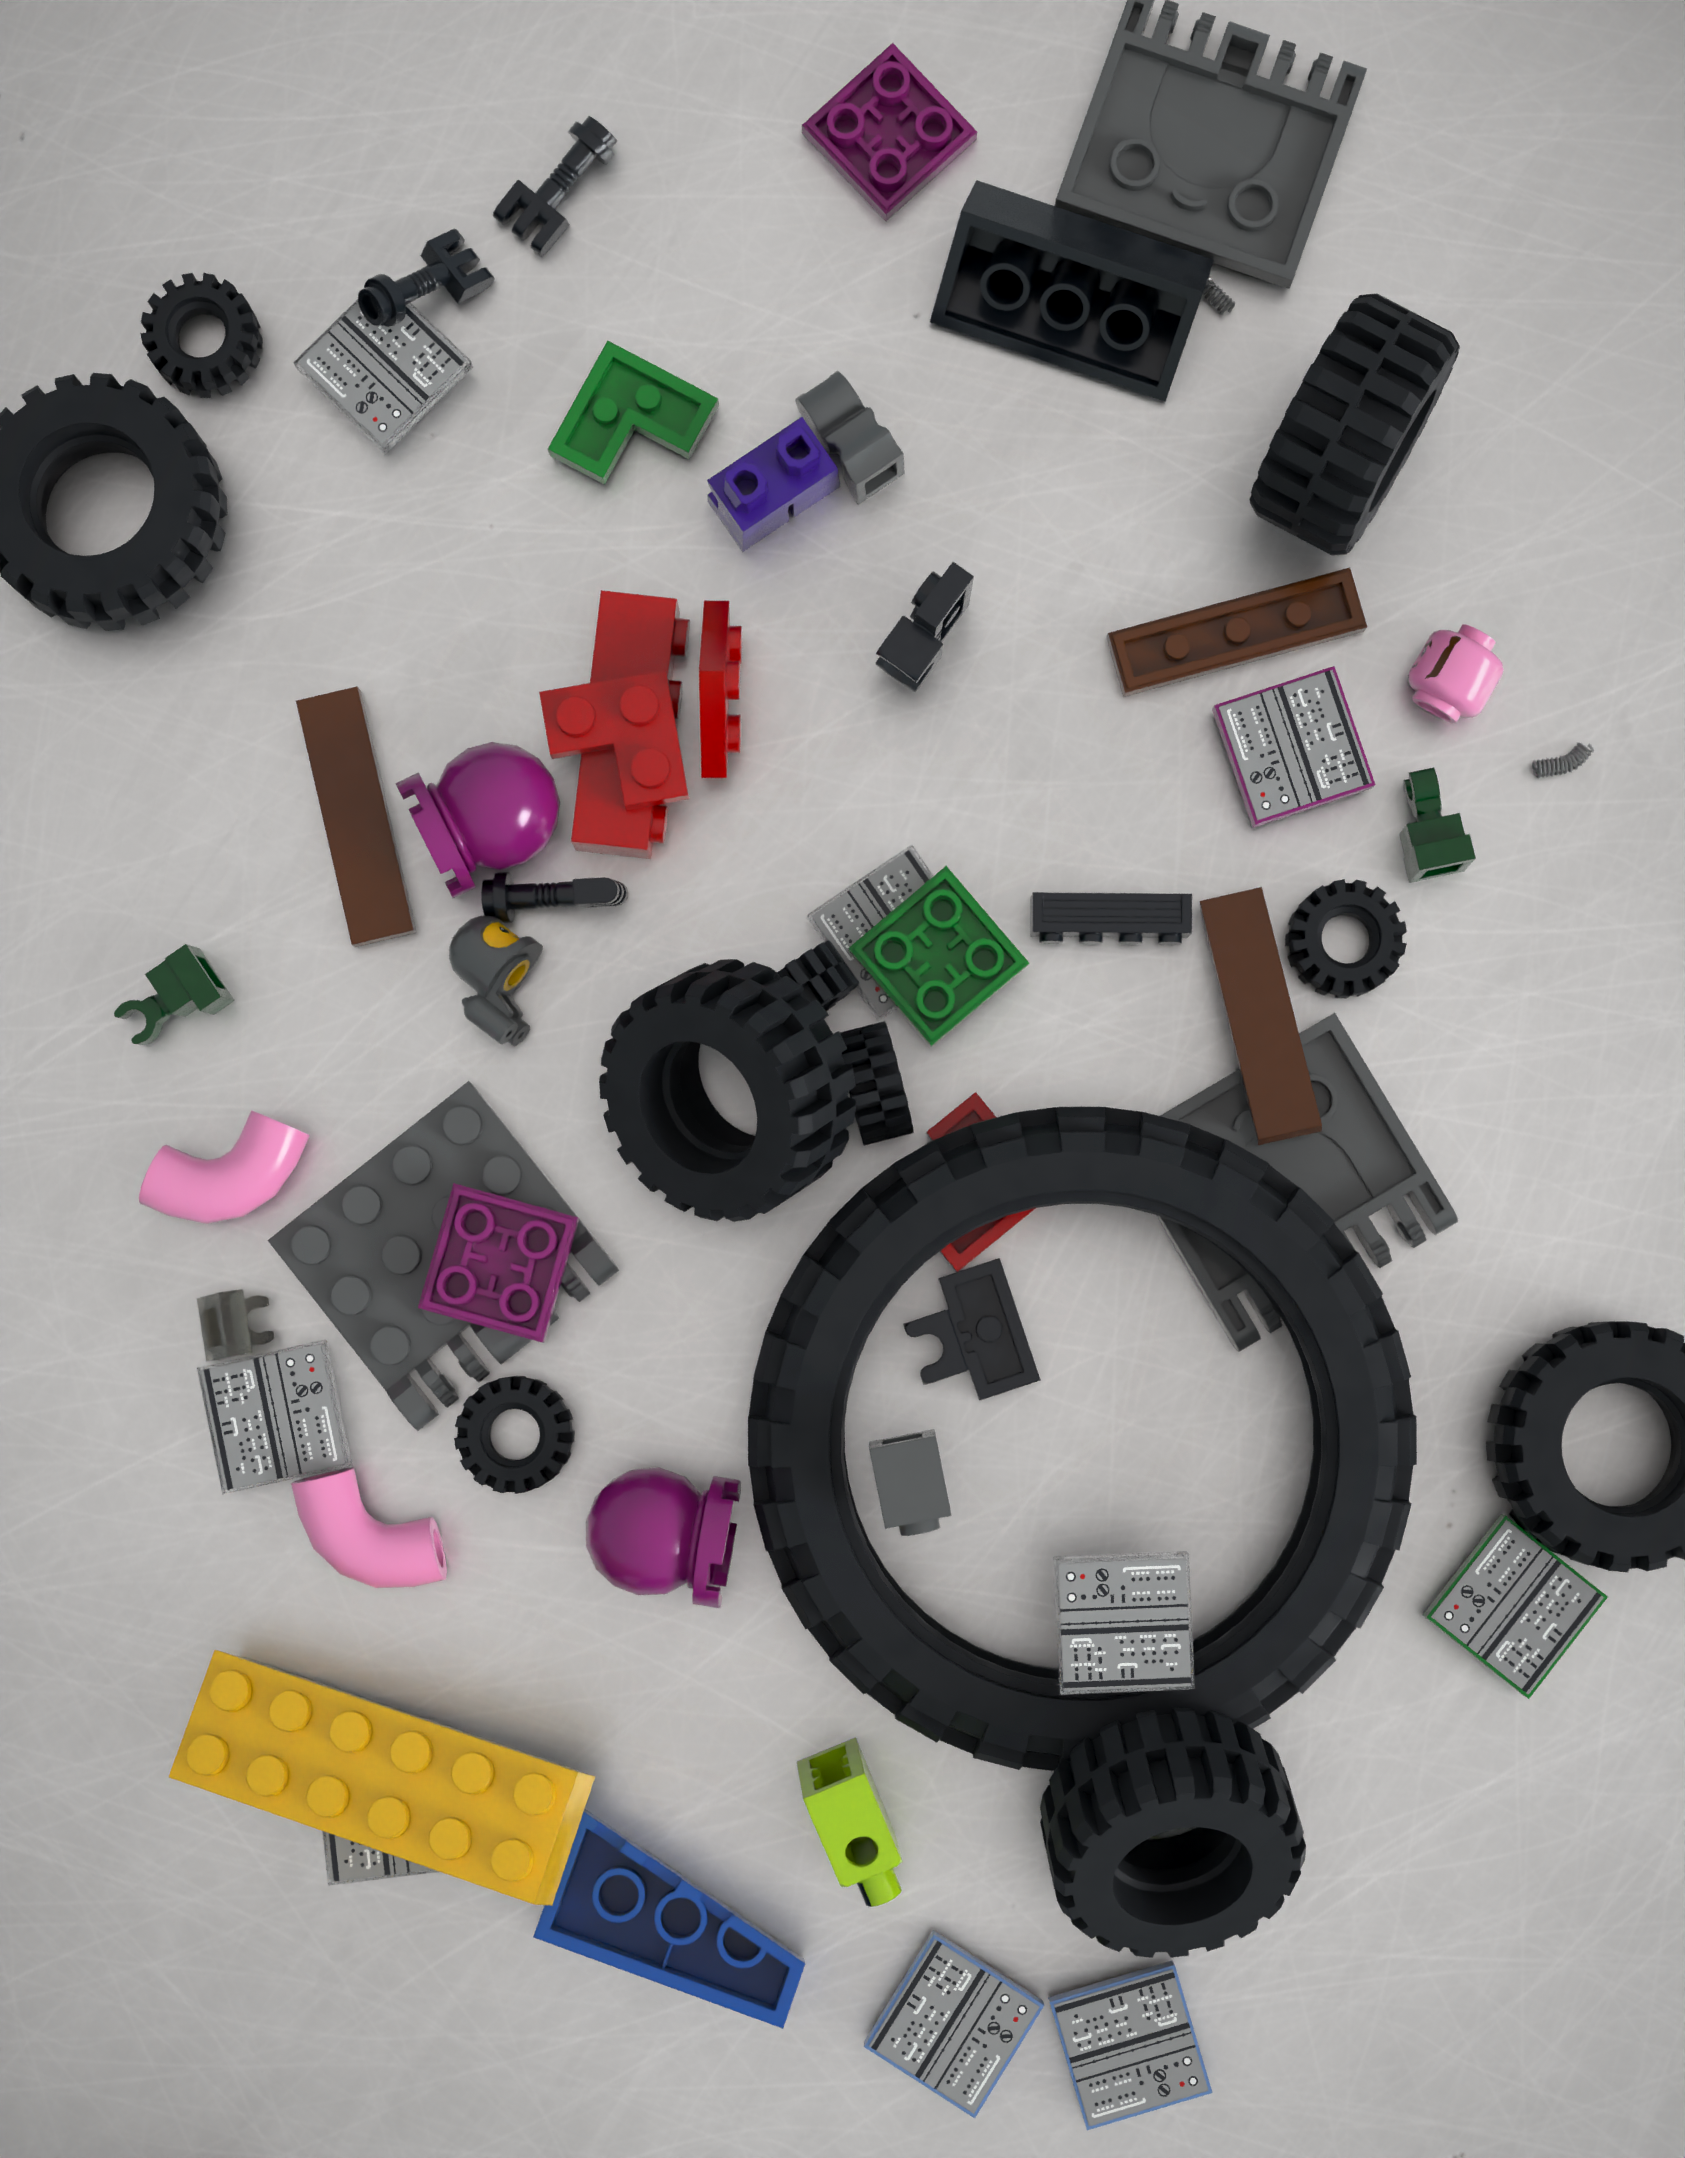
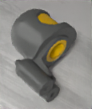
[449,915,543,1046]

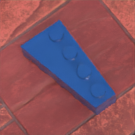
[533,1809,805,2029]

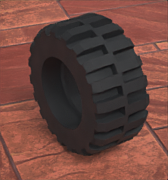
[1249,293,1460,555]
[0,373,228,631]
[599,959,856,1222]
[1486,1321,1685,1572]
[1040,1708,1306,1958]

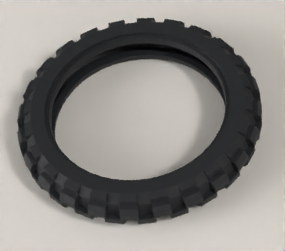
[748,1106,1417,1771]

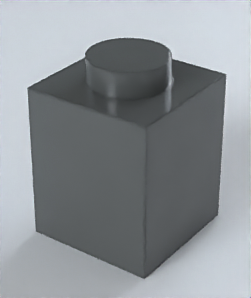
[869,1429,952,1536]

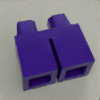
[707,417,841,552]

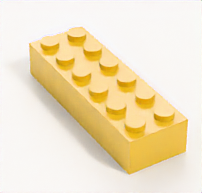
[169,1650,595,1906]

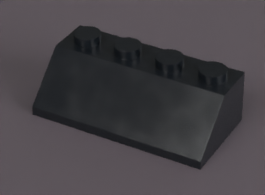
[930,180,1214,402]

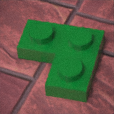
[548,340,719,485]

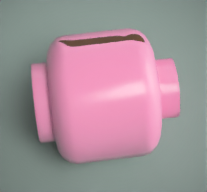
[1408,624,1503,723]

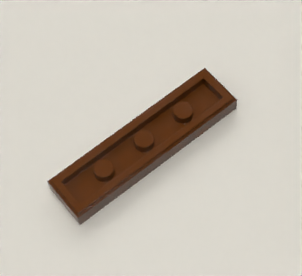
[1106,568,1367,697]
[296,686,417,947]
[1200,887,1322,1145]

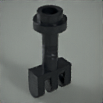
[493,116,617,256]
[358,229,495,327]
[481,872,628,923]

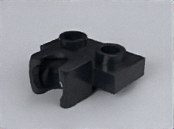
[875,562,974,692]
[903,1258,1040,1401]

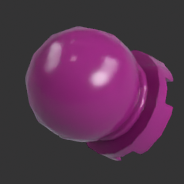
[395,742,560,898]
[586,1467,741,1608]

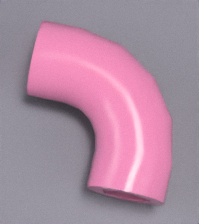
[139,1111,310,1224]
[291,1467,447,1588]

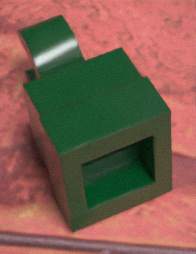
[1399,767,1476,883]
[114,944,235,1045]

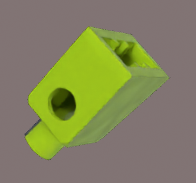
[797,1737,902,1907]

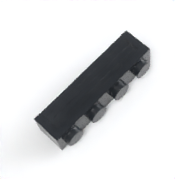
[1030,892,1192,945]

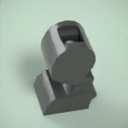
[795,371,905,505]

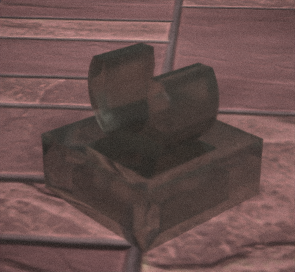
[197,1289,274,1362]

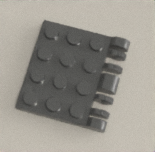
[1055,0,1367,289]
[1156,1013,1458,1352]
[267,1081,619,1431]

